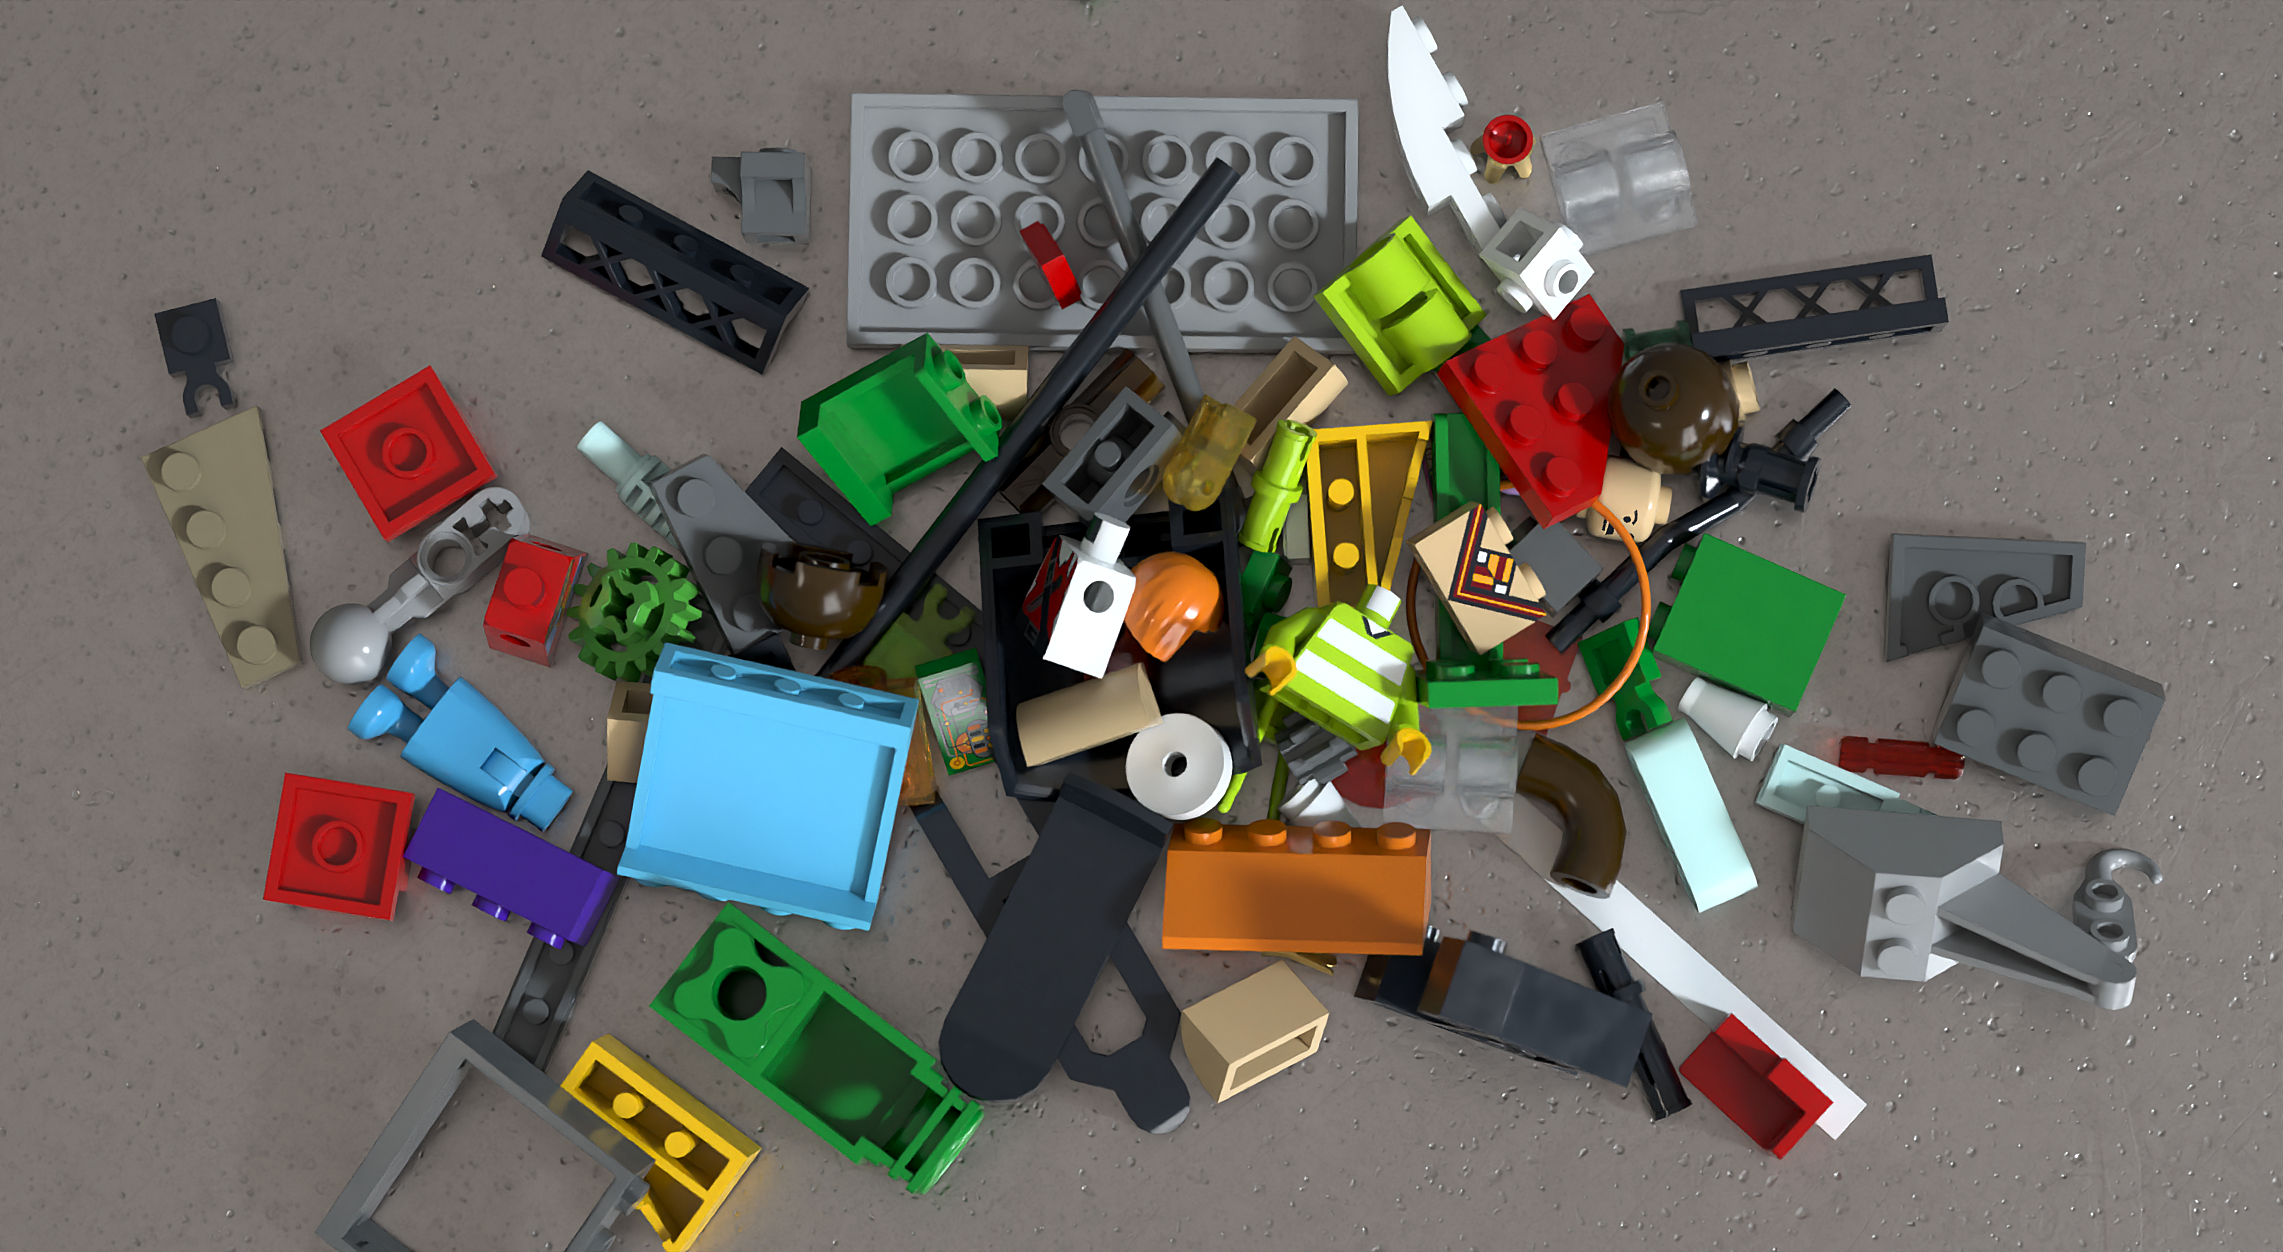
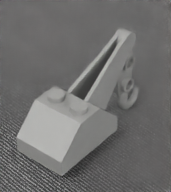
[1792,806,2163,1009]

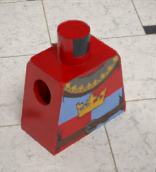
[483,533,588,668]

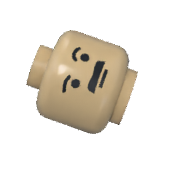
[1576,454,1672,543]

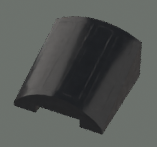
[977,487,1262,802]

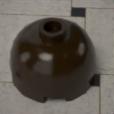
[1607,343,1740,475]
[756,542,888,650]

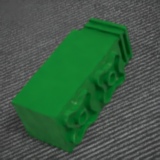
[649,902,984,1195]

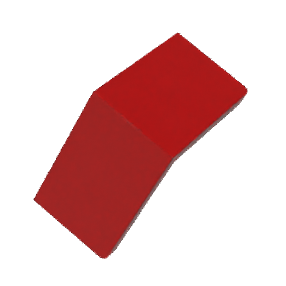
[1679,1013,1834,1160]

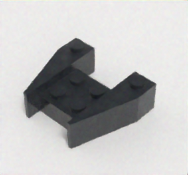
[1354,925,1653,1088]

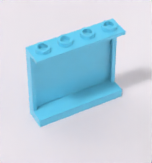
[617,642,919,931]

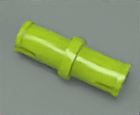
[1237,419,1317,553]

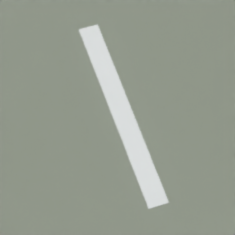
[1476,783,1867,1140]

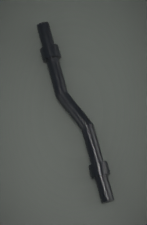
[1545,388,1852,654]

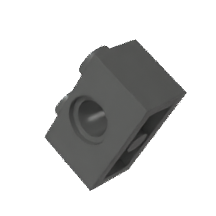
[1042,386,1190,528]

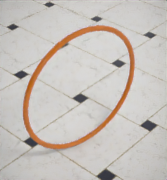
[1406,479,1651,730]

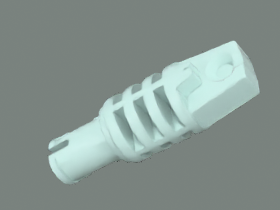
[576,421,679,550]

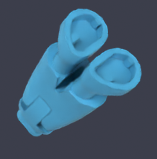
[347,633,573,832]

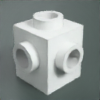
[1479,207,1594,320]

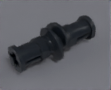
[1620,422,1821,513]

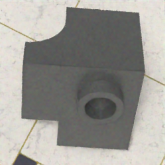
[711,148,812,245]

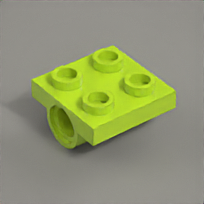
[1313,215,1487,396]

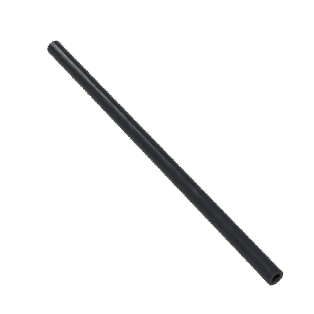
[815,157,1242,683]

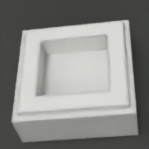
[1282,494,1310,566]

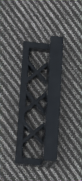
[541,170,809,374]
[1679,254,1949,364]

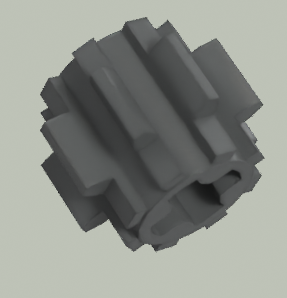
[1273,711,1358,785]

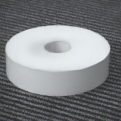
[1126,713,1232,820]

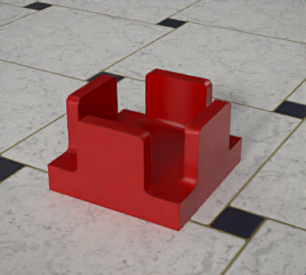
[320,365,498,542]
[263,772,416,921]

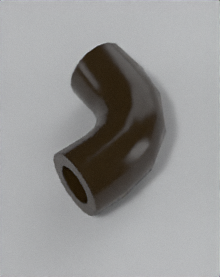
[1512,733,1627,899]

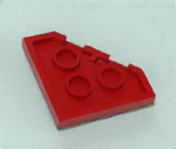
[1437,294,1625,529]

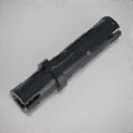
[1575,928,1693,1121]

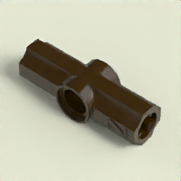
[998,348,1166,513]

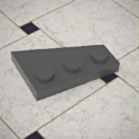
[1884,533,2086,662]

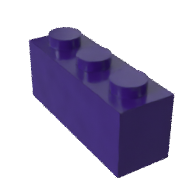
[403,788,620,950]

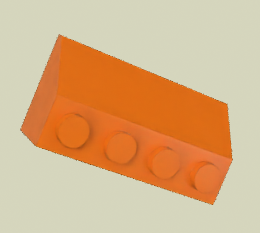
[1162,818,1431,955]

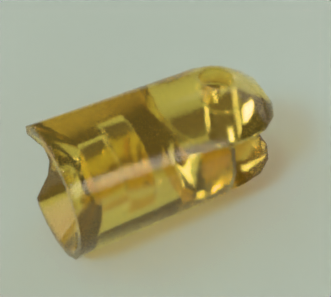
[1163,394,1257,511]

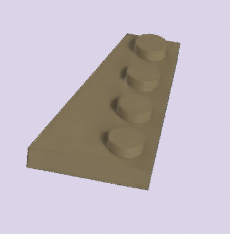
[141,406,304,690]

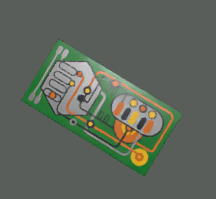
[914,647,995,776]

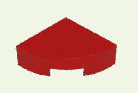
[1019,221,1082,310]

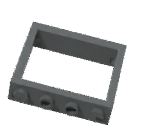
[314,1019,656,1252]

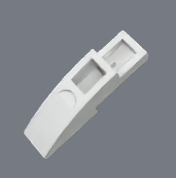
[1386,5,1507,260]

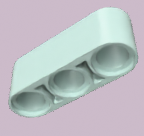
[1624,717,1758,913]

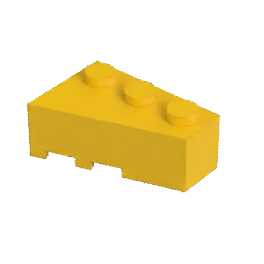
[1304,421,1432,609]
[560,1033,762,1252]

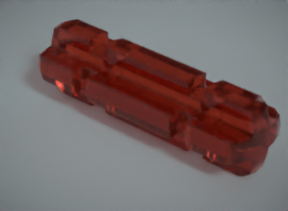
[1838,736,1965,780]

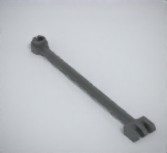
[1062,90,1253,548]

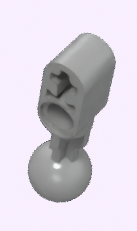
[310,487,530,685]

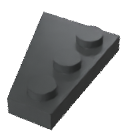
[647,454,794,654]

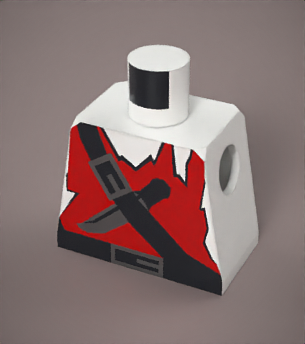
[1014,512,1136,678]

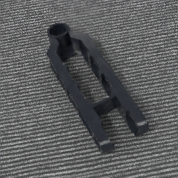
[908,752,1191,1134]

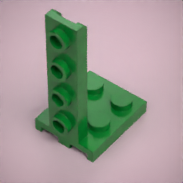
[1415,412,1558,709]

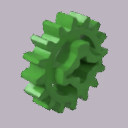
[566,543,702,683]

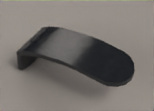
[938,771,1173,1104]

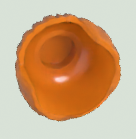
[1123,552,1225,662]

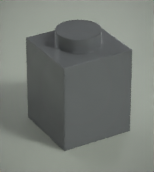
[1506,516,1603,618]

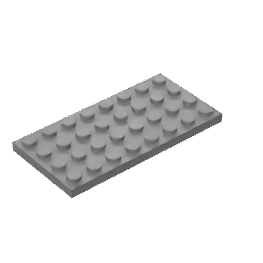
[846,93,1359,354]

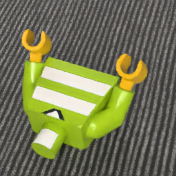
[1245,584,1432,775]

